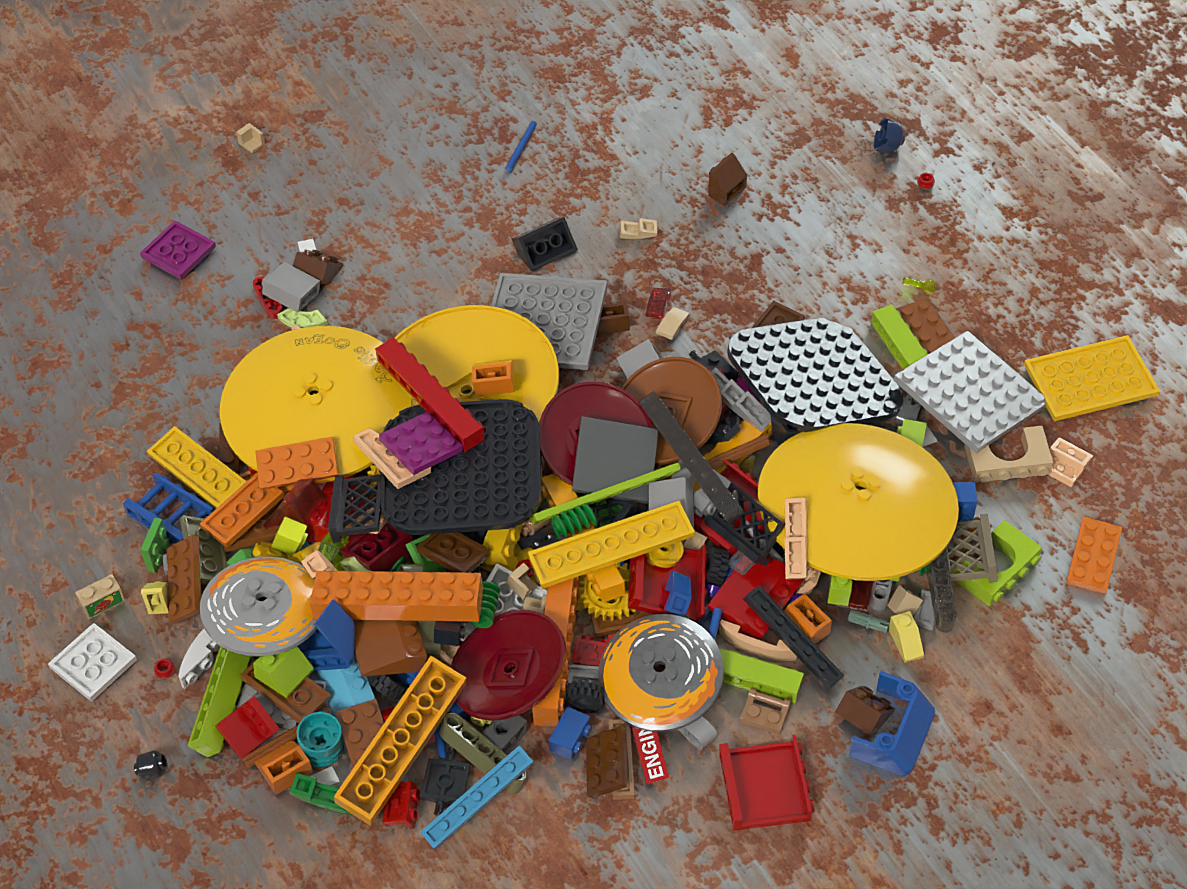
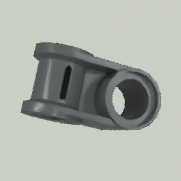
[895,395,922,426]

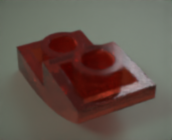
[646,288,671,319]

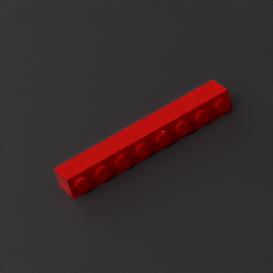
[375,337,484,452]

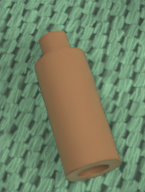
[521,508,552,536]

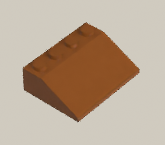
[353,620,427,677]

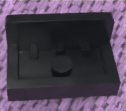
[517,524,555,550]

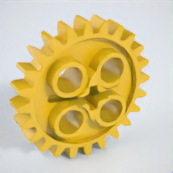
[578,562,636,621]

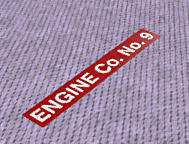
[608,633,669,784]

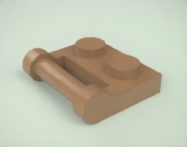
[740,687,791,735]

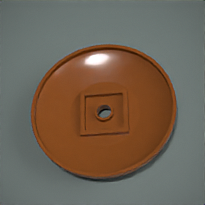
[621,357,722,465]

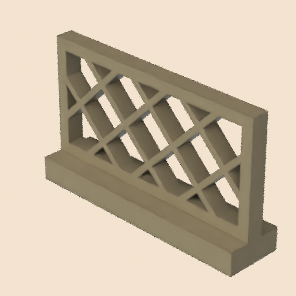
[944,514,998,583]

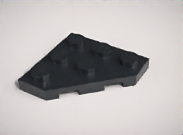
[704,408,743,445]

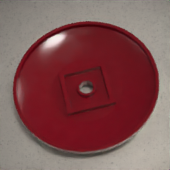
[539,381,653,486]
[450,610,567,721]

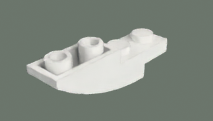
[178,629,220,689]

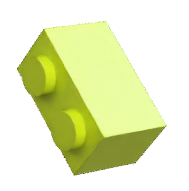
[271,517,308,556]

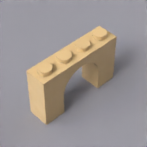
[964,426,1053,483]

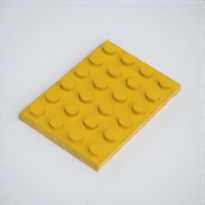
[1024,335,1160,422]

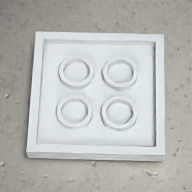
[48,623,137,702]

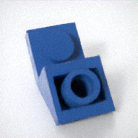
[664,571,691,617]

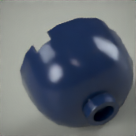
[874,118,905,153]

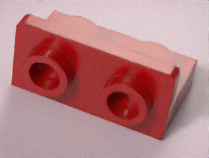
[571,635,609,667]
[382,781,420,829]

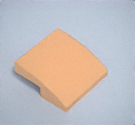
[1048,438,1093,487]

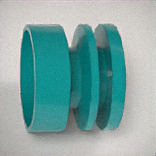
[296,712,344,768]

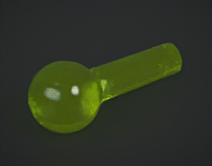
[902,277,937,293]

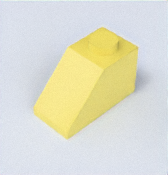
[141,581,169,614]
[888,611,924,663]

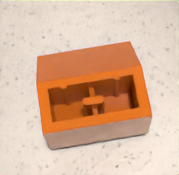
[472,359,514,396]
[784,593,832,644]
[254,740,313,795]

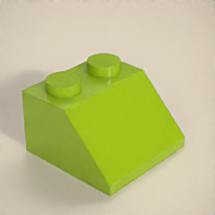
[253,646,314,698]

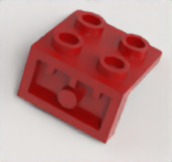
[215,696,280,759]

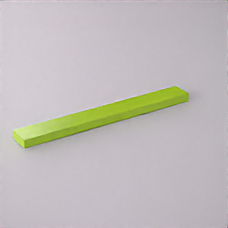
[530,463,681,525]

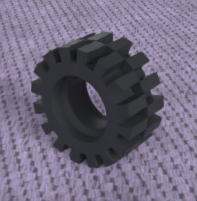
[705,547,730,585]
[367,674,407,702]
[565,679,604,713]

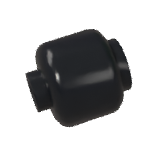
[134,750,168,781]

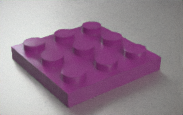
[140,220,216,280]
[379,411,463,475]

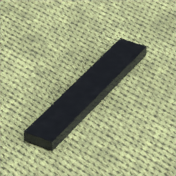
[743,585,845,690]

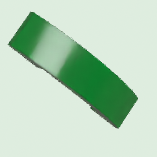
[290,773,353,815]

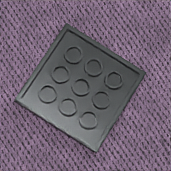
[572,416,658,504]

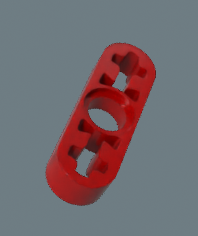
[252,276,283,319]

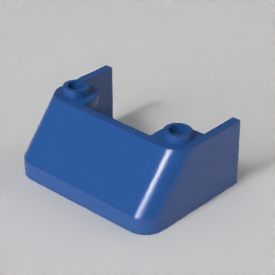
[297,600,355,671]
[849,671,935,775]

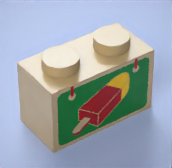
[75,574,125,620]

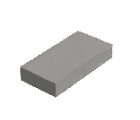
[914,589,942,631]

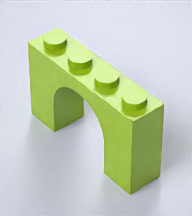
[952,520,1043,607]

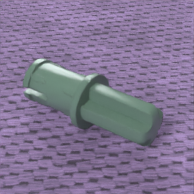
[848,610,890,634]

